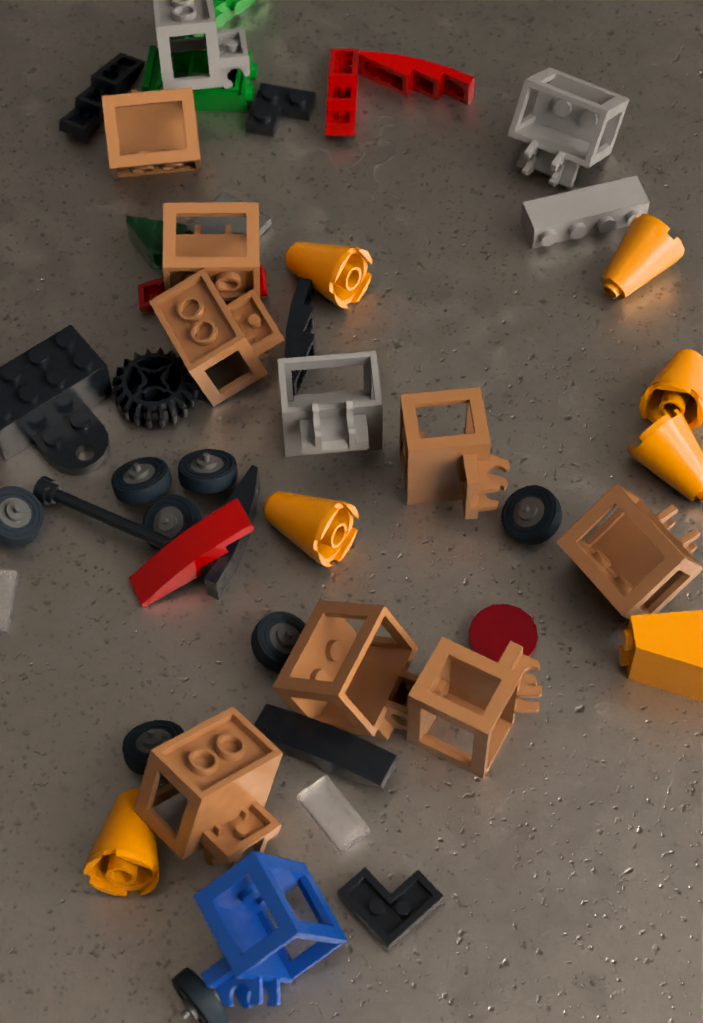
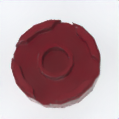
[468,604,538,663]

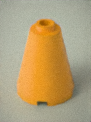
[601,213,684,299]
[285,241,372,309]
[639,349,703,429]
[627,409,703,502]
[263,491,359,567]
[83,789,160,897]

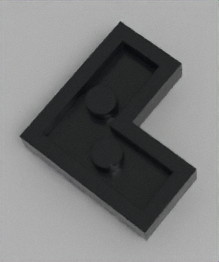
[245,83,316,137]
[337,867,444,951]

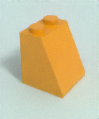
[618,610,703,702]

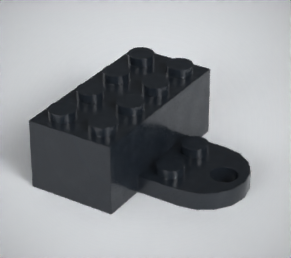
[0,324,113,476]

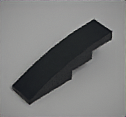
[59,53,145,140]
[285,277,316,395]
[204,465,260,600]
[254,704,399,789]

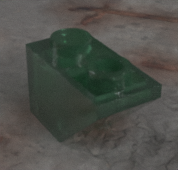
[126,216,188,270]

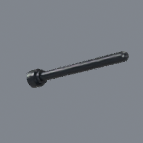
[33,476,172,549]

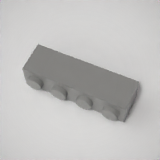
[521,175,650,249]

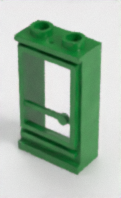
[141,45,258,113]

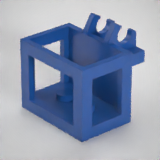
[193,851,348,1008]

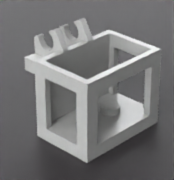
[153,0,250,90]
[508,67,630,188]
[277,351,383,457]

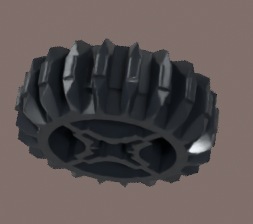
[112,347,199,430]

